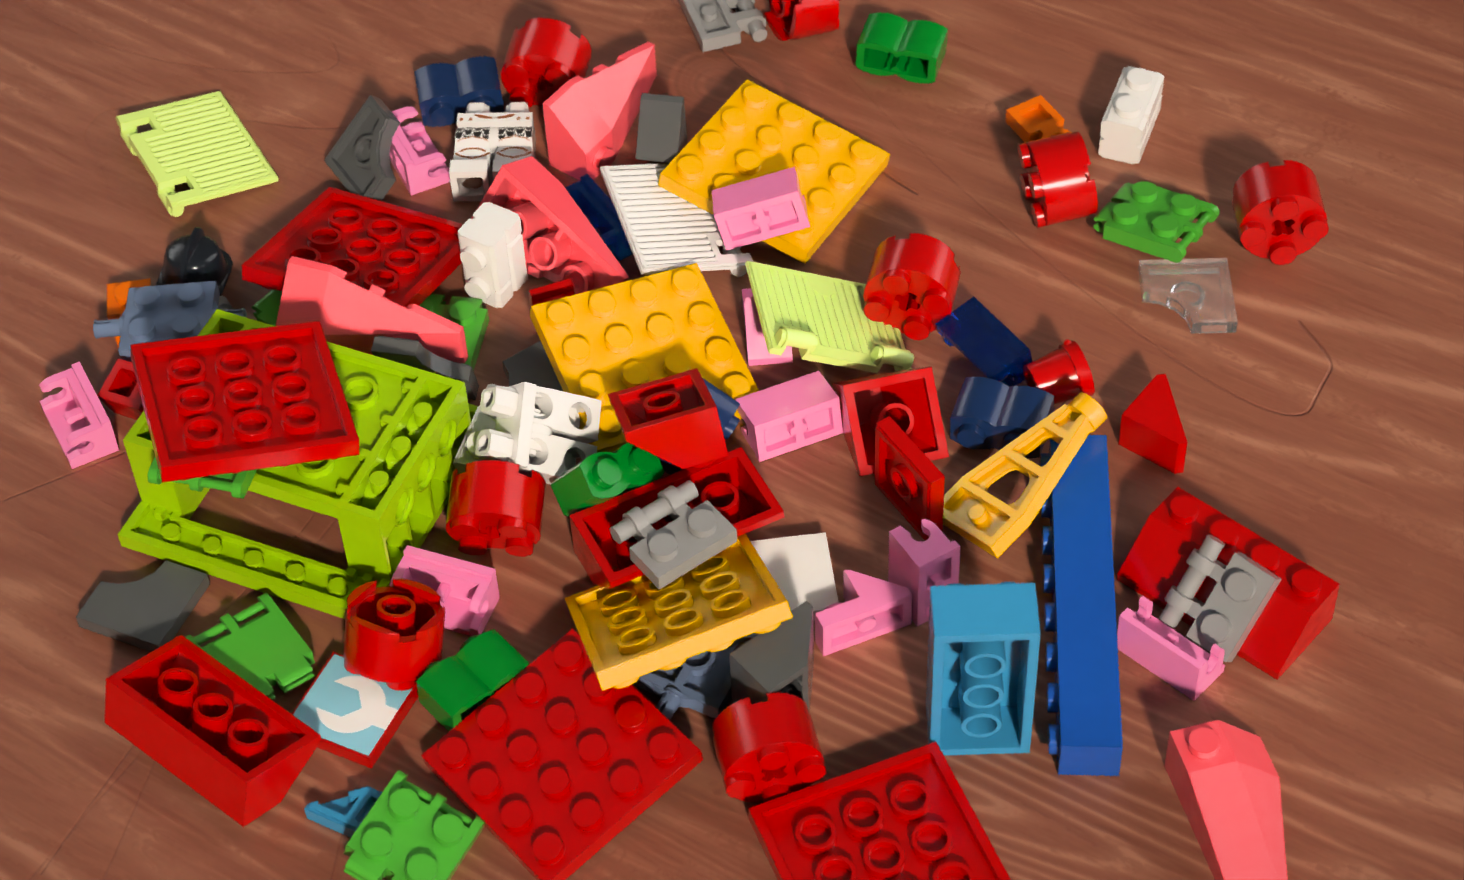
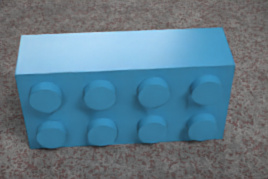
[926,582,1041,756]

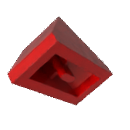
[1118,373,1188,474]

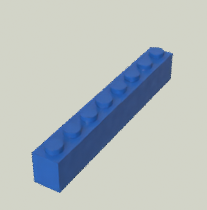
[1039,435,1123,776]

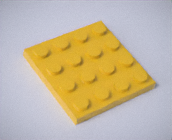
[658,79,890,264]
[530,263,759,453]
[564,534,793,691]

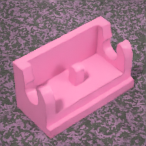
[389,106,450,196]
[712,167,810,251]
[39,361,119,469]
[735,371,843,462]
[888,519,960,626]
[389,545,500,636]
[1117,596,1225,701]

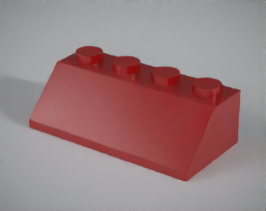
[569,447,784,589]
[1117,486,1340,680]
[104,635,321,827]

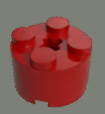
[764,0,839,41]
[501,18,592,108]
[1017,131,1098,228]
[1232,160,1329,265]
[864,233,961,340]
[446,460,546,557]
[343,579,445,691]
[712,692,826,803]

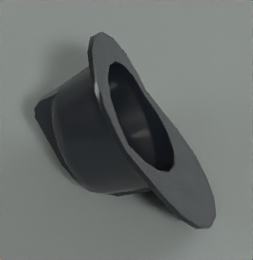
[155,227,233,296]

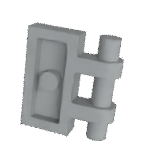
[679,0,768,52]
[610,480,737,590]
[1159,534,1282,663]

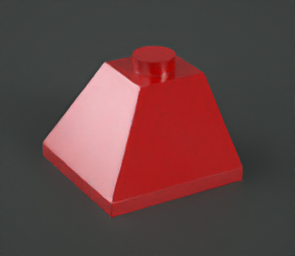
[832,366,949,476]
[608,368,729,469]

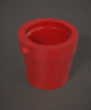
[1023,339,1095,404]

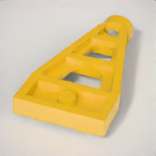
[943,392,1107,559]

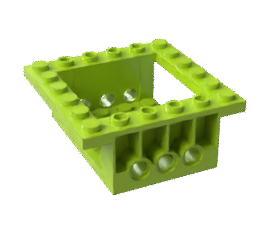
[117,309,478,619]

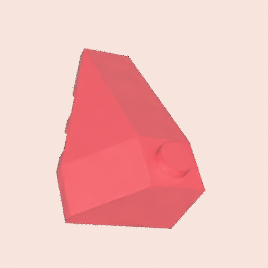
[543,42,657,185]
[471,156,629,294]
[276,256,468,363]
[1164,720,1288,880]

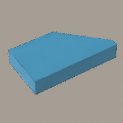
[304,786,382,838]

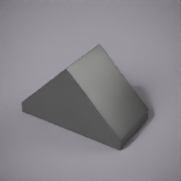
[635,93,688,163]

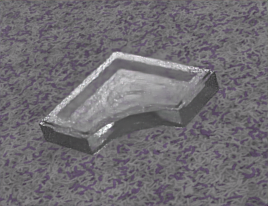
[1138,258,1238,334]

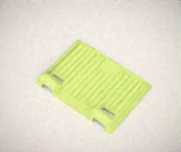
[116,91,279,217]
[745,261,914,373]

